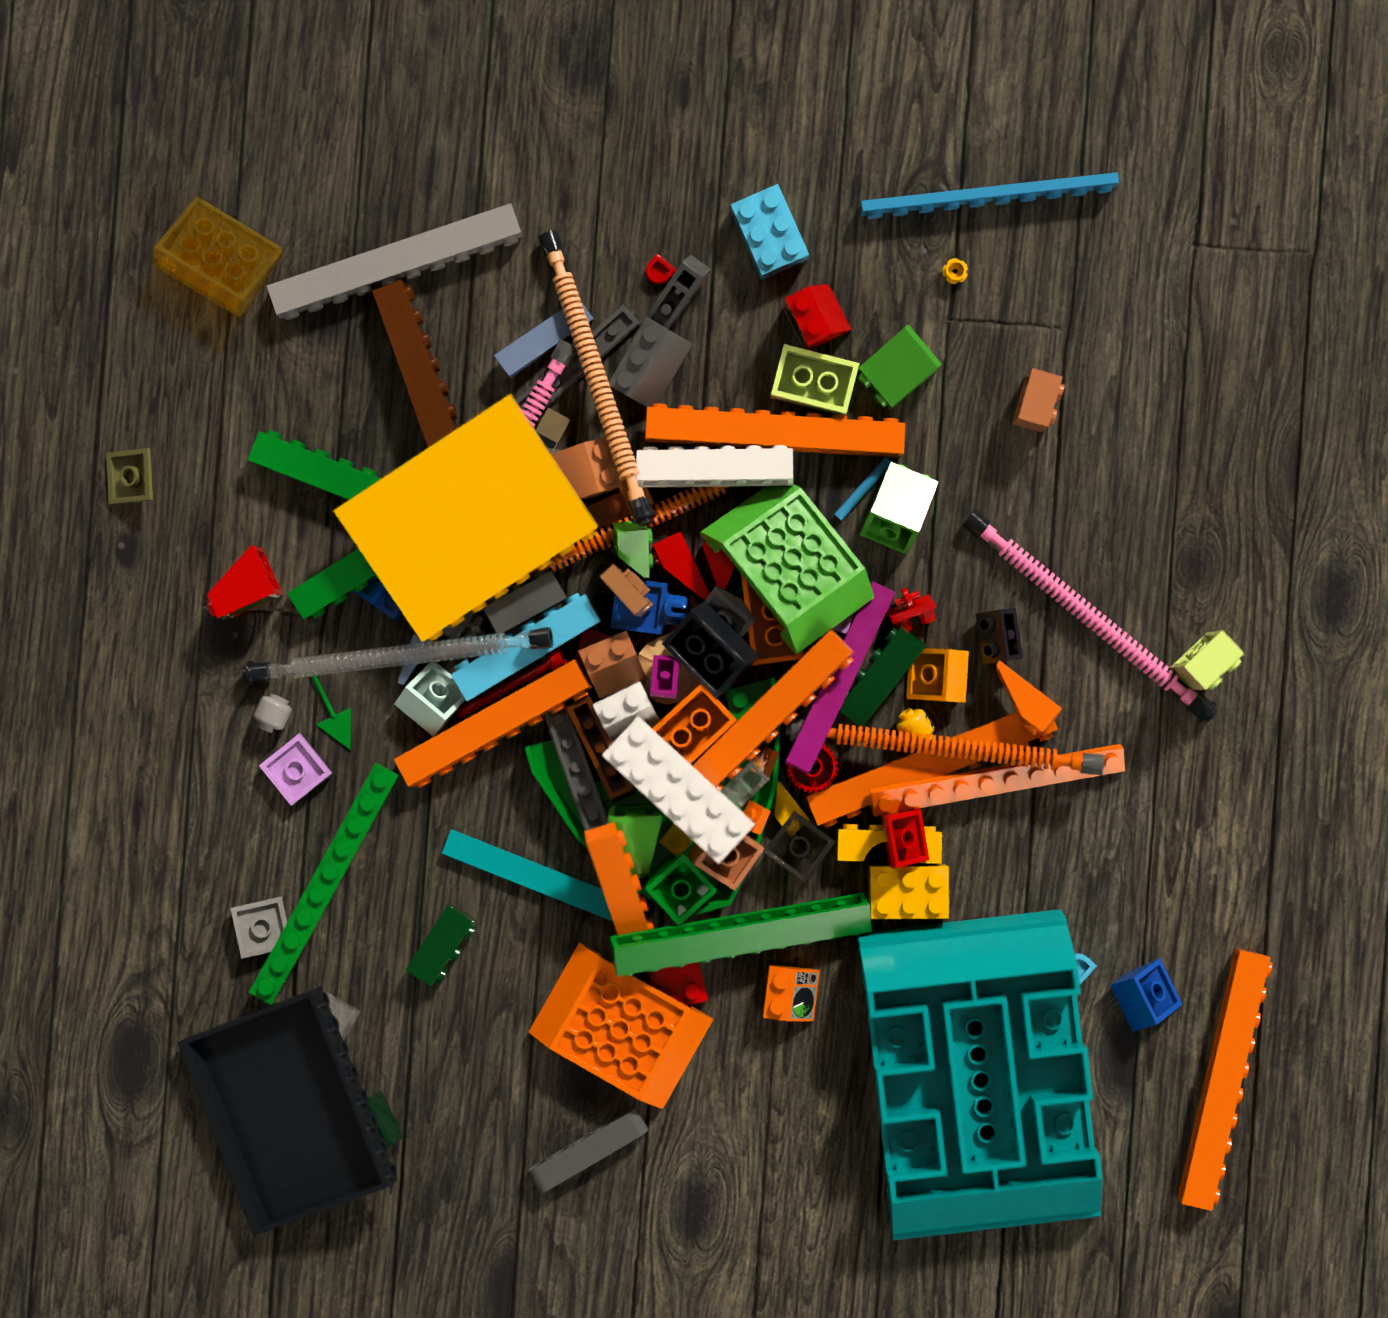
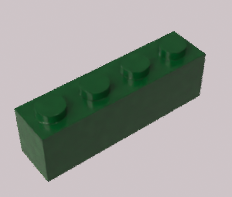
[839,626,926,726]

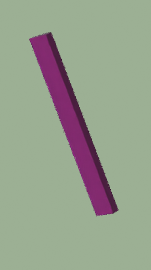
[785,581,896,774]

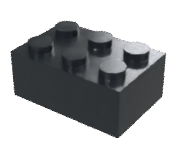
[662,601,759,699]

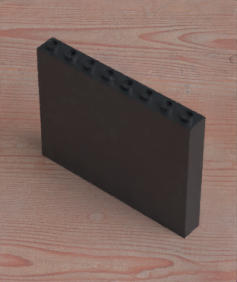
[177,986,398,1236]

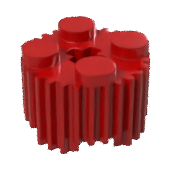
[785,743,838,793]

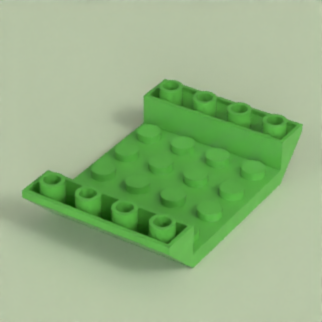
[700,484,874,655]

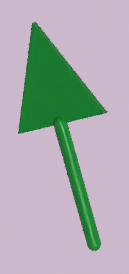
[310,672,351,750]

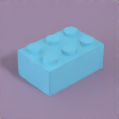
[730,184,809,280]

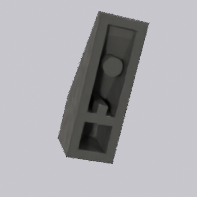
[643,255,711,329]

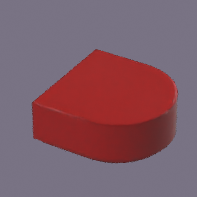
[646,254,676,285]

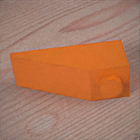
[996,661,1062,737]

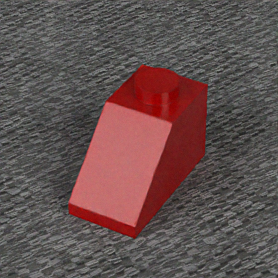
[702,542,736,590]

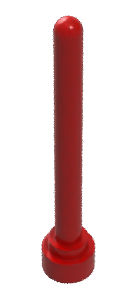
[456,647,568,718]

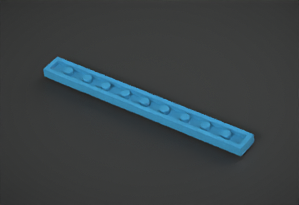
[860,172,1119,219]

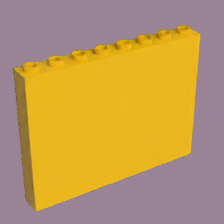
[334,394,598,642]

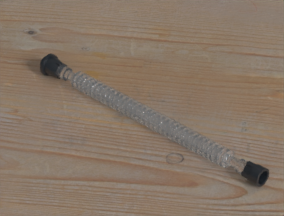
[242,627,553,687]

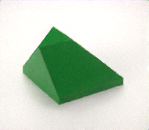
[644,853,717,926]

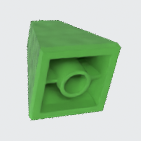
[609,804,662,878]

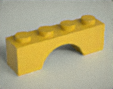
[836,824,942,864]

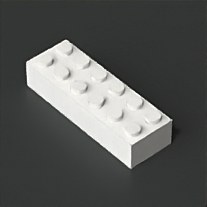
[602,717,755,864]

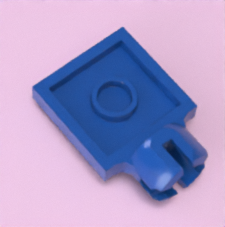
[610,580,689,635]

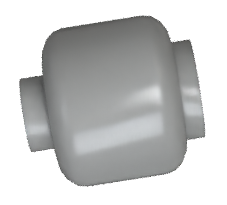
[253,693,292,733]

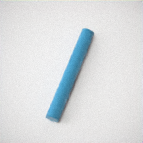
[834,457,891,521]

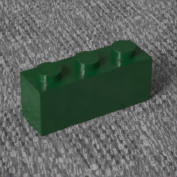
[406,903,476,987]

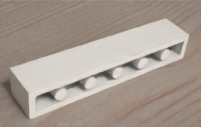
[636,445,793,487]

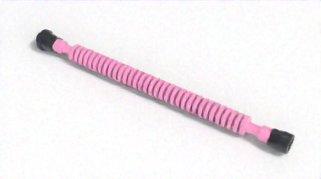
[962,509,1218,723]

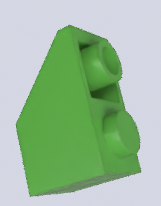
[613,521,653,578]

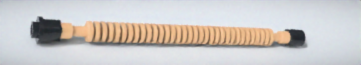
[538,230,657,527]

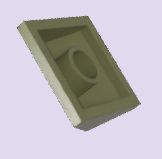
[106,448,153,504]

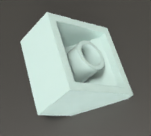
[394,660,466,737]

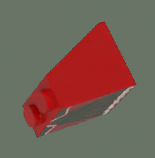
[783,284,852,351]
[206,545,283,620]

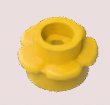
[942,259,968,284]

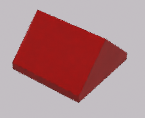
[881,809,929,869]

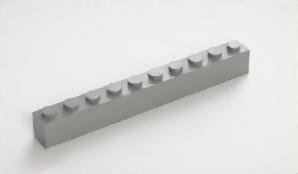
[267,203,523,320]

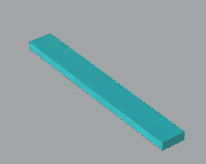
[442,829,613,921]

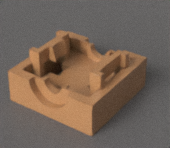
[600,564,654,617]

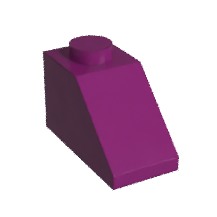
[650,655,679,698]

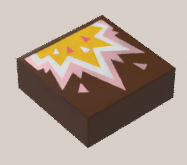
[749,744,779,777]

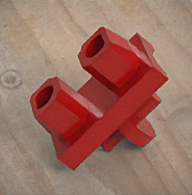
[886,587,936,631]

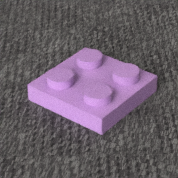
[259,733,333,806]

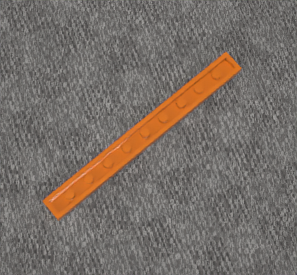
[869,744,1125,816]

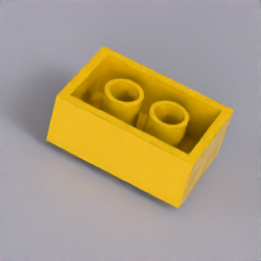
[869,865,949,919]

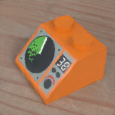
[762,963,820,1021]

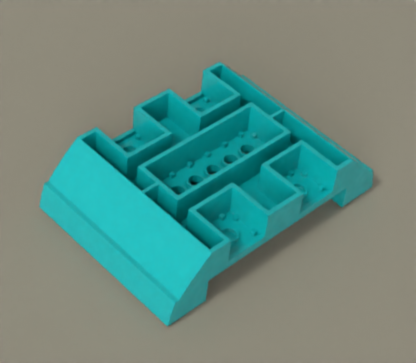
[857,909,1103,1241]

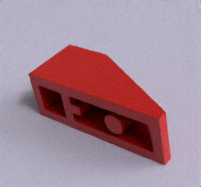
[651,531,710,601]

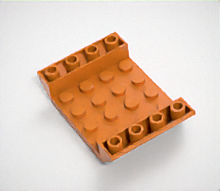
[528,942,714,1109]

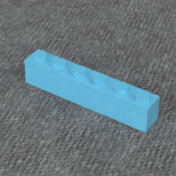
[451,593,602,701]

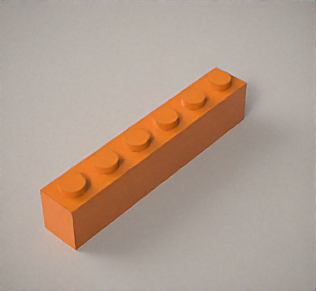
[584,822,655,935]

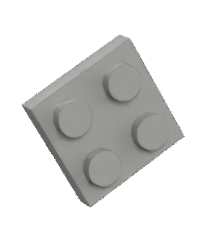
[230,896,287,959]

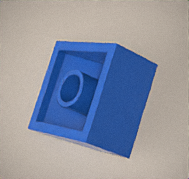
[1110,958,1183,1032]

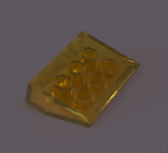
[152,196,284,318]

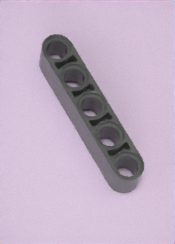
[527,1107,649,1194]

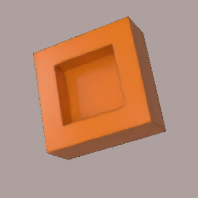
[743,800,771,835]

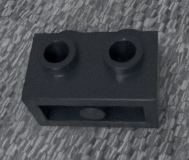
[975,608,1023,665]

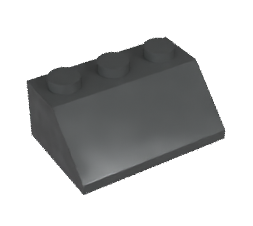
[609,317,693,407]

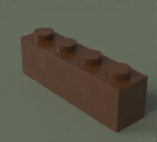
[566,696,637,804]

